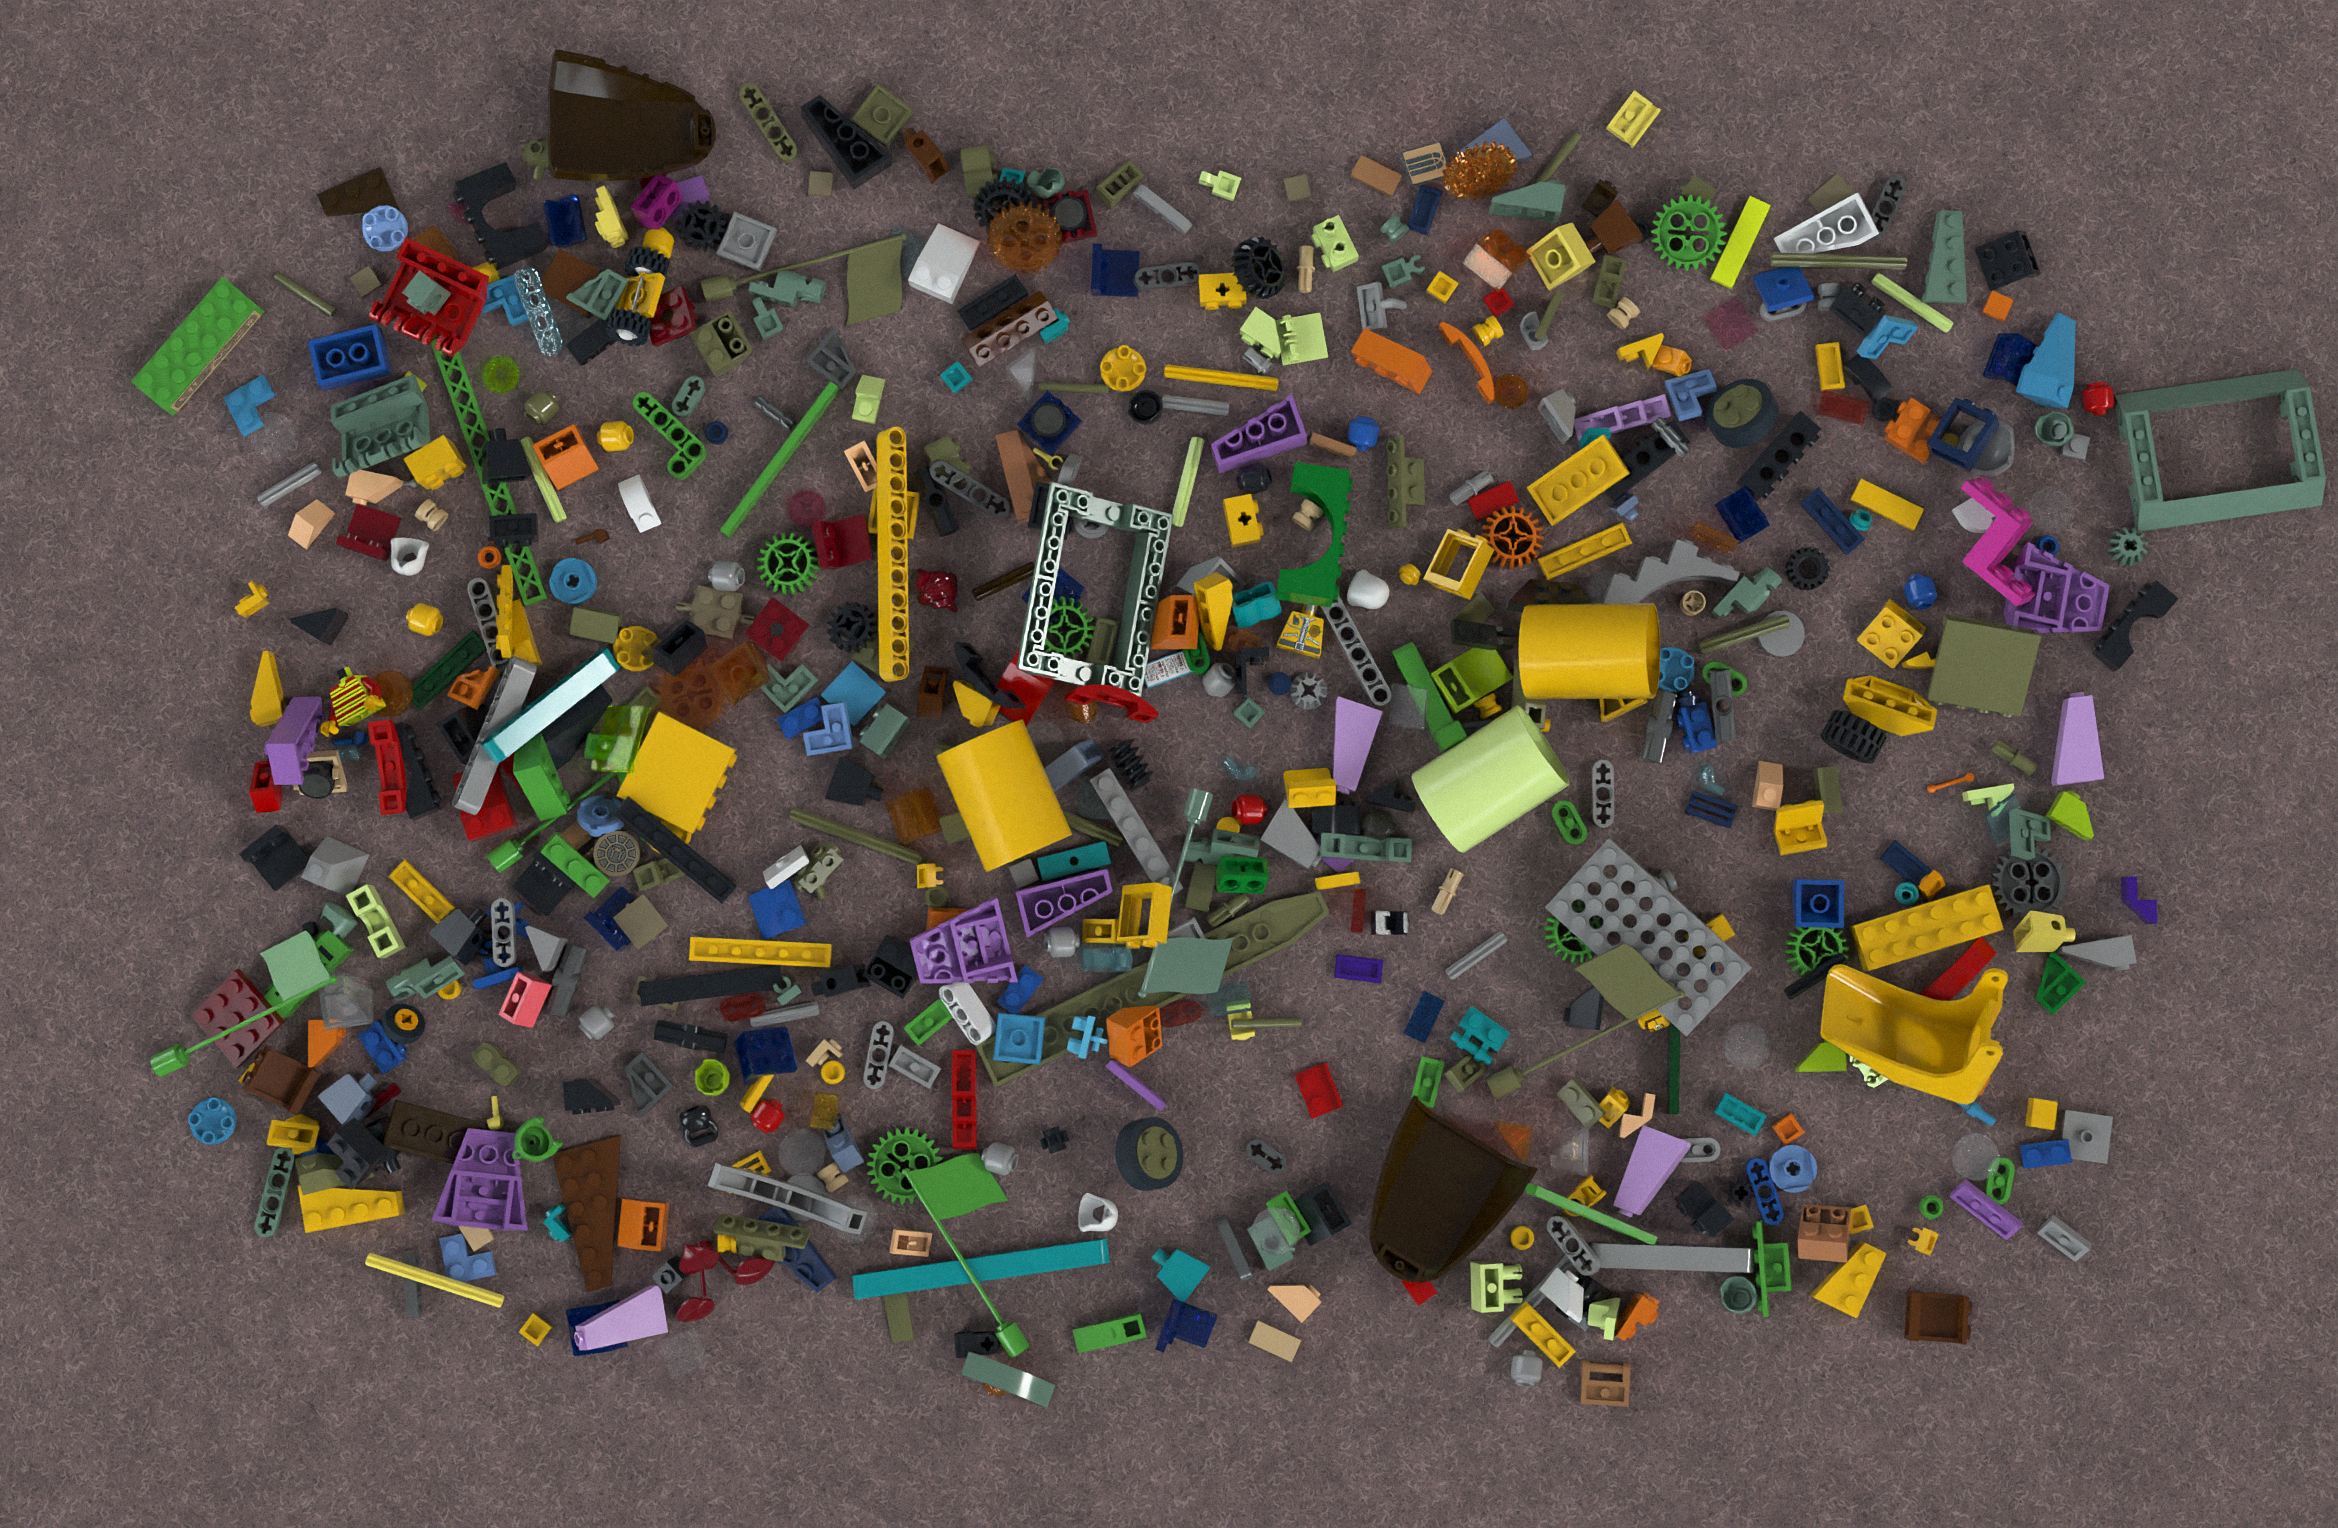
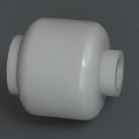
[708,561,745,591]
[1202,663,1237,697]
[1044,926,1080,958]
[578,1005,614,1040]
[982,1142,1019,1176]
[1510,1350,1543,1387]

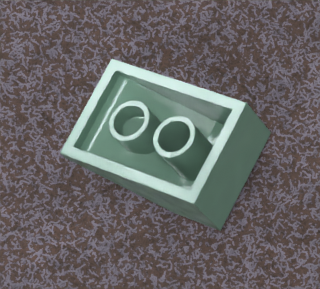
[1488,180,1565,223]

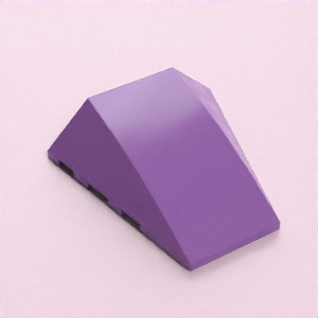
[2003,542,2110,633]
[910,896,1017,984]
[431,1128,528,1231]

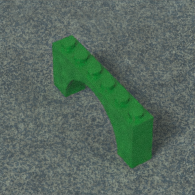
[1275,462,1353,608]

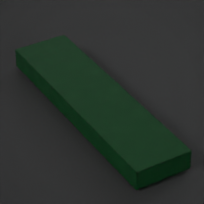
[404,630,487,711]
[1667,1022,1680,1115]

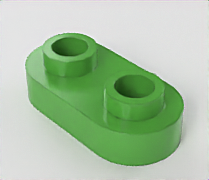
[1703,660,1747,696]
[1551,801,1587,845]
[1984,1157,2015,1205]

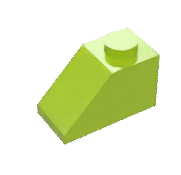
[2045,790,2094,841]
[1795,1039,1847,1072]

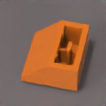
[532,424,600,491]
[1150,595,1200,649]
[1106,1005,1163,1068]
[617,1198,670,1252]

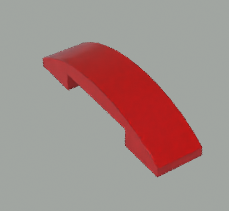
[1065,684,1159,724]
[368,719,406,815]
[1919,937,1997,1001]

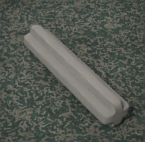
[1162,395,1229,416]
[257,462,322,507]
[1445,931,1507,980]
[750,1001,820,1028]

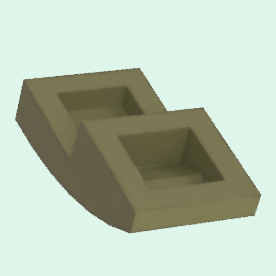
[1591,254,1627,308]
[632,858,687,891]

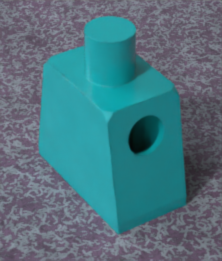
[1151,1247,1211,1304]

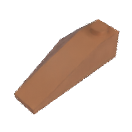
[995,429,1052,524]

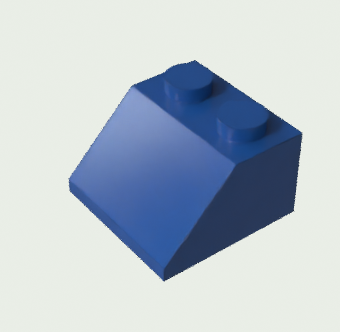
[1791,879,1844,928]
[748,880,808,940]

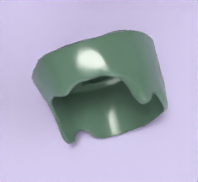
[320,902,358,939]

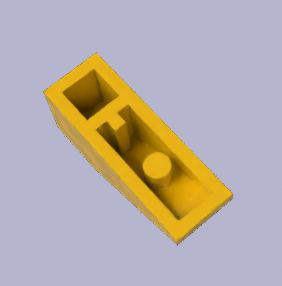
[1193,572,1233,651]
[512,599,542,666]
[250,650,286,727]

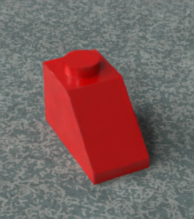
[249,760,283,813]

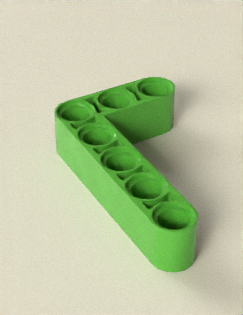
[1391,641,1467,753]

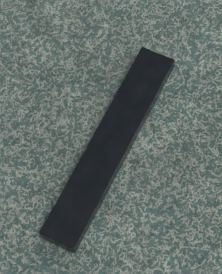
[613,796,737,904]
[639,965,783,1006]

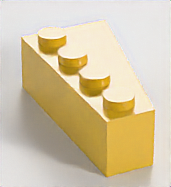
[298,1186,406,1233]

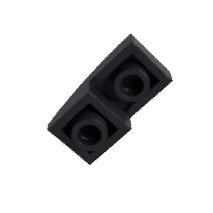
[1843,353,1893,403]

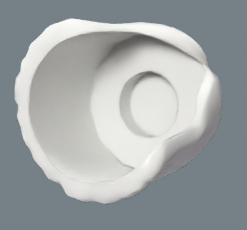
[390,537,429,576]
[1347,569,1389,609]
[1078,1193,1118,1232]

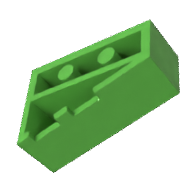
[513,734,570,821]

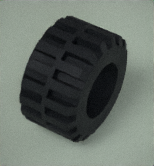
[1820,710,1887,764]

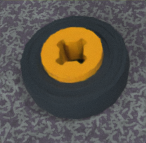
[382,1004,426,1044]

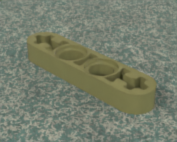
[739,84,798,163]

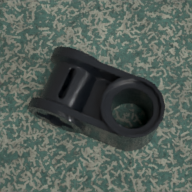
[954,1331,1001,1358]

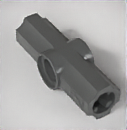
[1710,668,1737,741]
[1641,690,1677,764]
[546,944,588,1017]

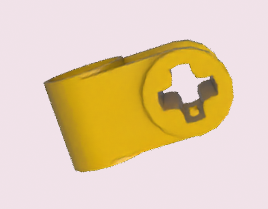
[1561,1174,1607,1216]

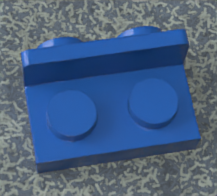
[1675,702,1718,754]
[357,1019,408,1074]

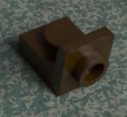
[1581,179,1618,218]

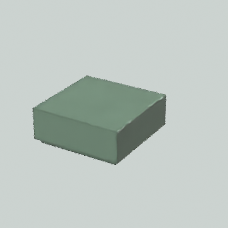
[1233,696,1265,729]

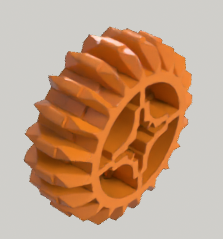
[1481,506,1544,569]

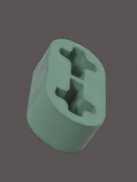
[672,376,706,418]

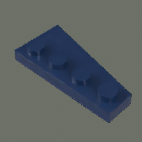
[757,1206,837,1293]

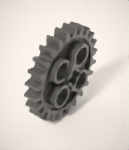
[1990,845,2069,920]

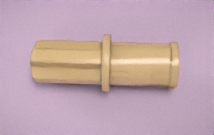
[1297,246,1315,293]
[1432,868,1464,915]

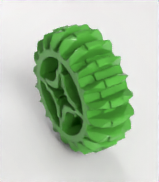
[757,532,820,595]
[1043,596,1094,658]
[1544,900,1608,963]
[1784,927,1849,982]

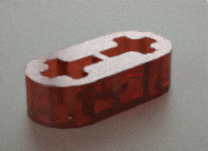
[1350,888,1366,933]
[720,993,766,1022]
[1160,1001,1202,1028]

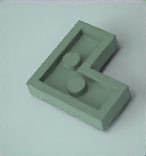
[753,664,819,713]
[2009,808,2051,860]

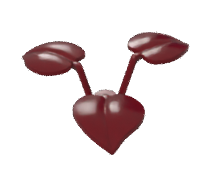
[676,1241,774,1322]

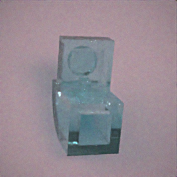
[1082,947,1133,972]

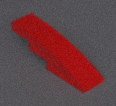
[952,1050,977,1149]

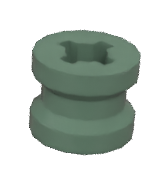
[1380,214,1409,244]

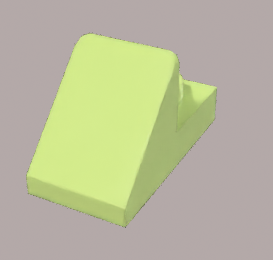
[852,375,885,424]
[1962,783,2014,817]
[1587,1298,1621,1340]

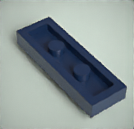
[1800,487,1865,556]

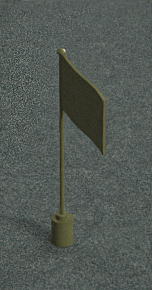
[701,232,907,326]
[1486,942,1685,1099]

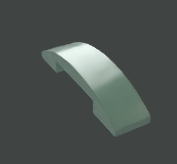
[1320,833,1412,863]
[961,1352,1055,1408]

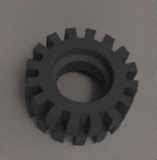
[1785,547,1830,591]

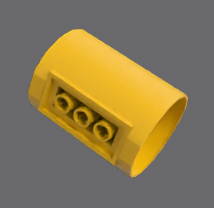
[1519,603,1660,699]
[936,719,1073,872]

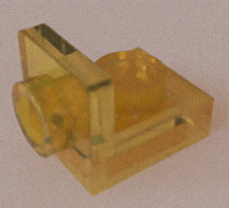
[809,1092,839,1130]

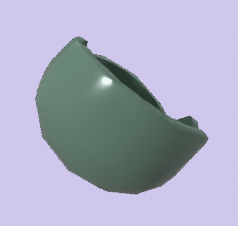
[1027,166,1065,199]
[2034,411,2074,447]
[1720,1275,1757,1314]

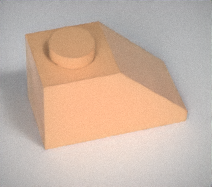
[345,470,404,506]
[1752,761,1783,811]
[1267,1284,1321,1323]

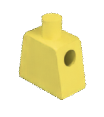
[2013,911,2076,952]

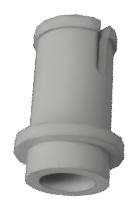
[1242,347,1273,375]

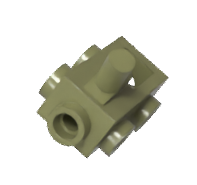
[521,139,548,182]
[792,841,843,900]

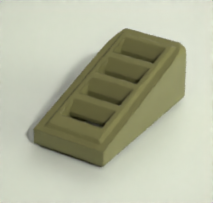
[1095,160,1145,209]

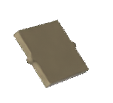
[1807,173,1855,214]
[613,894,669,950]

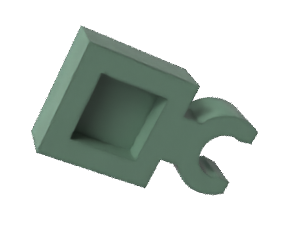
[1381,255,1425,289]

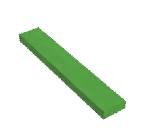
[1525,1183,1657,1245]

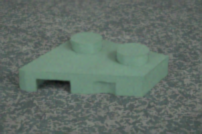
[566,269,629,321]

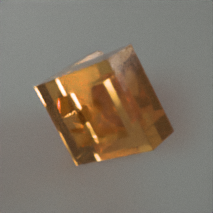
[1228,628,1265,653]

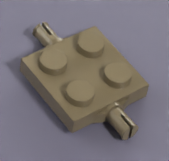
[676,585,755,641]

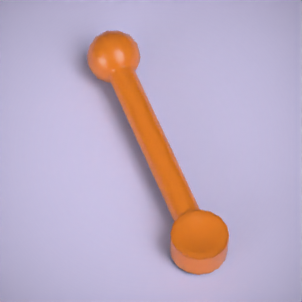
[1927,773,1974,793]

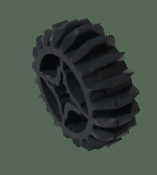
[973,176,1036,238]
[1230,237,1288,299]

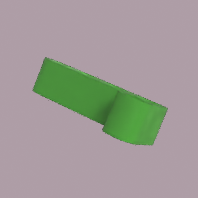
[633,392,707,480]

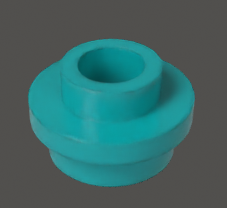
[1849,509,1872,531]
[1895,882,1919,905]

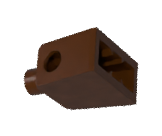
[902,128,950,184]
[1584,199,1643,255]

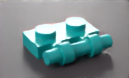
[1450,1006,1510,1065]

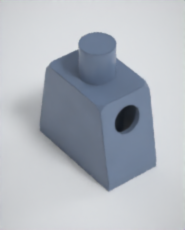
[317,1072,378,1126]

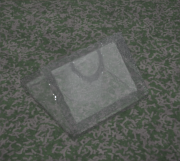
[1005,348,1038,403]

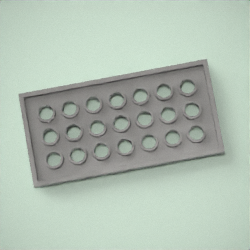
[1545,837,1752,1036]

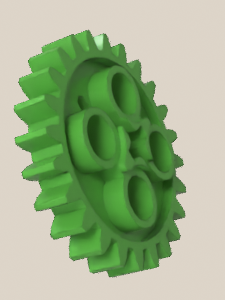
[1651,194,1728,271]
[867,1127,943,1205]

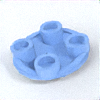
[362,205,408,252]

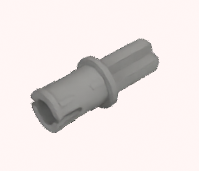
[1449,469,1494,505]

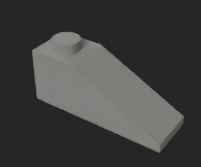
[2056,935,2137,971]

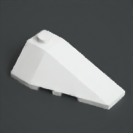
[1774,192,1879,253]

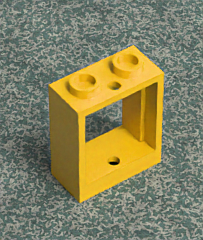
[1423,529,1494,600]
[1117,882,1172,949]

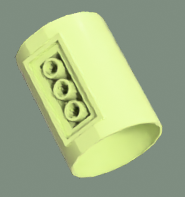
[1411,705,1569,853]

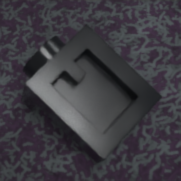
[652,1255,690,1293]

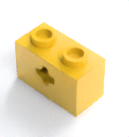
[1199,273,1247,310]
[1223,494,1264,548]

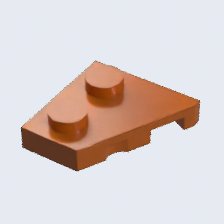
[447,666,500,710]

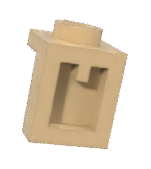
[806,1038,844,1067]

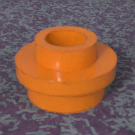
[478,546,501,569]

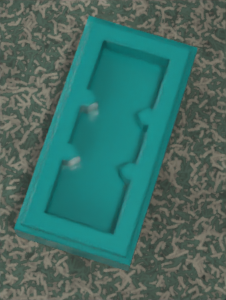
[1713,1092,1767,1136]

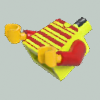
[319,667,386,737]

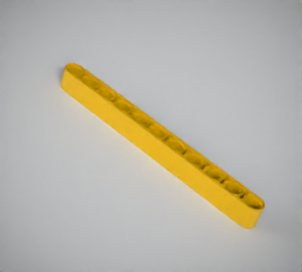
[876,427,909,682]

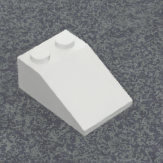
[908,223,980,304]

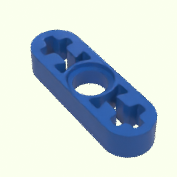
[1745,1158,1784,1225]

